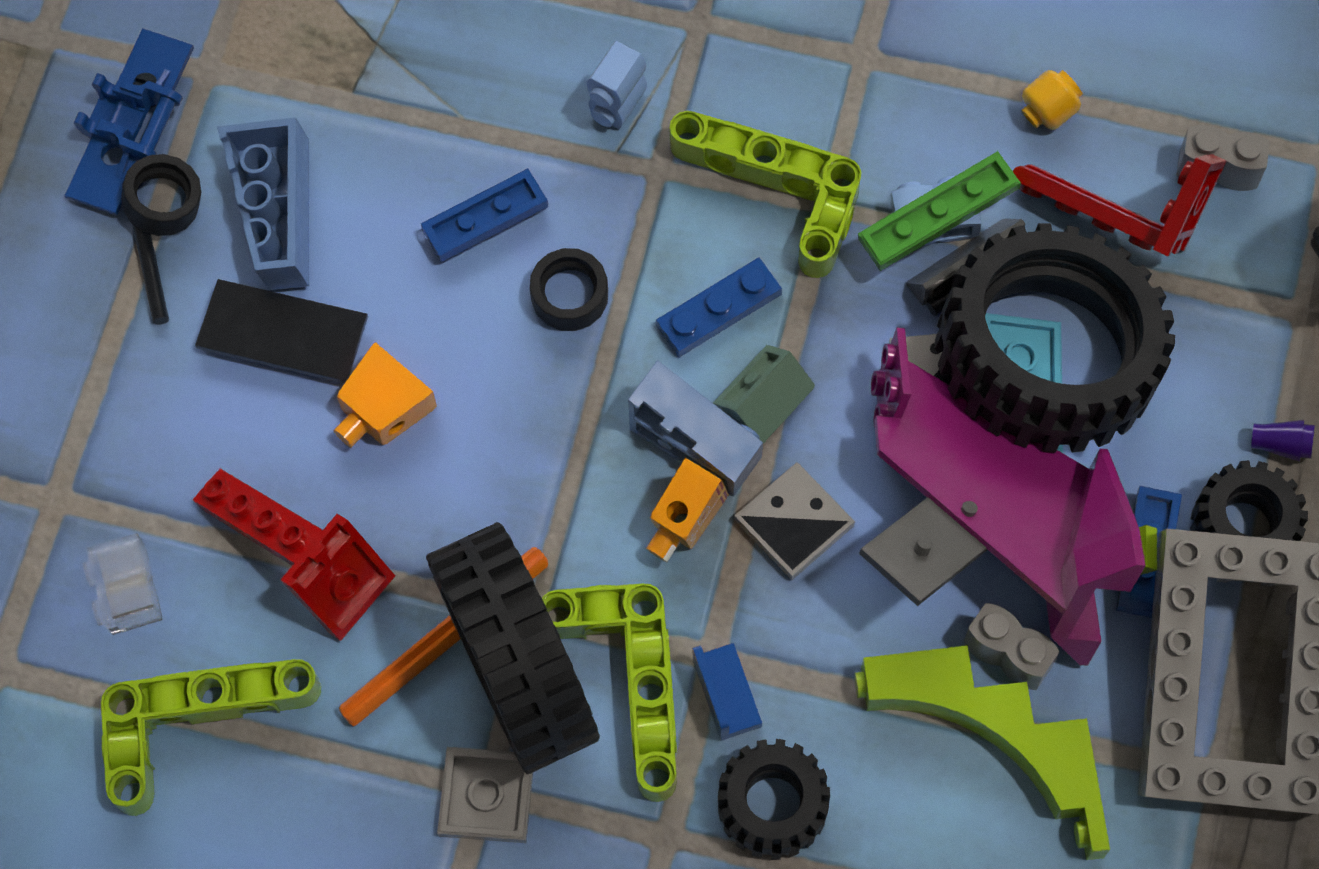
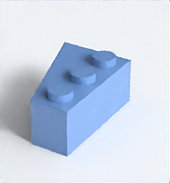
[628,360,763,496]

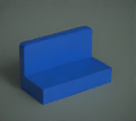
[692,643,762,741]

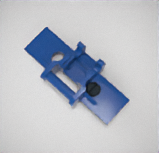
[64,28,194,215]

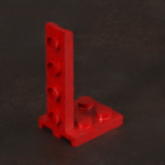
[1013,154,1227,257]
[192,468,396,641]

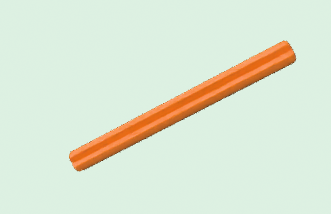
[339,547,549,726]

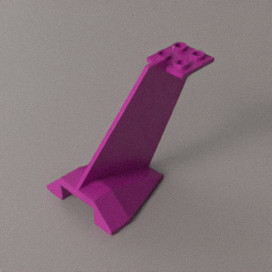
[871,327,1145,666]

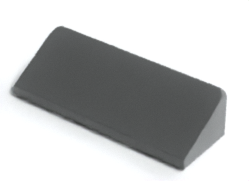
[907,218,1025,306]

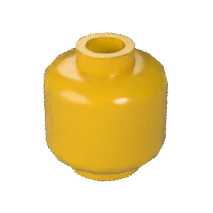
[1021,70,1083,130]

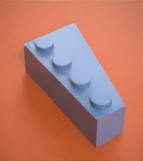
[217,117,309,290]

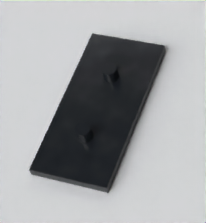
[195,279,368,383]

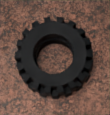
[1190,460,1308,541]
[718,739,830,860]

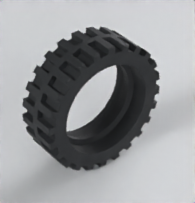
[935,223,1175,453]
[426,522,600,774]

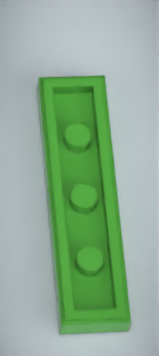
[858,151,1021,271]

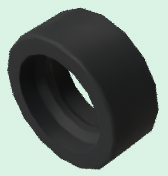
[121,154,202,236]
[530,248,608,331]

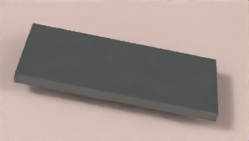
[859,497,987,606]

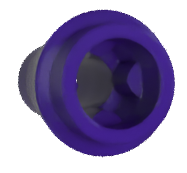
[1251,420,1315,462]

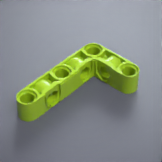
[669,111,861,278]
[542,583,677,802]
[101,659,322,816]

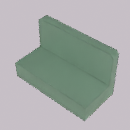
[713,345,815,443]

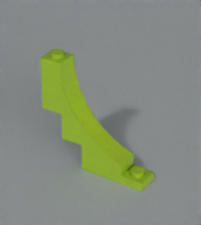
[854,645,1110,860]

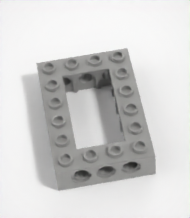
[1138,529,1319,814]

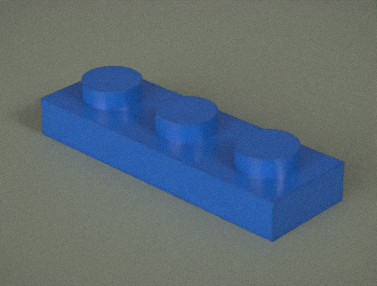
[420,168,548,262]
[656,257,782,357]
[1116,486,1182,618]

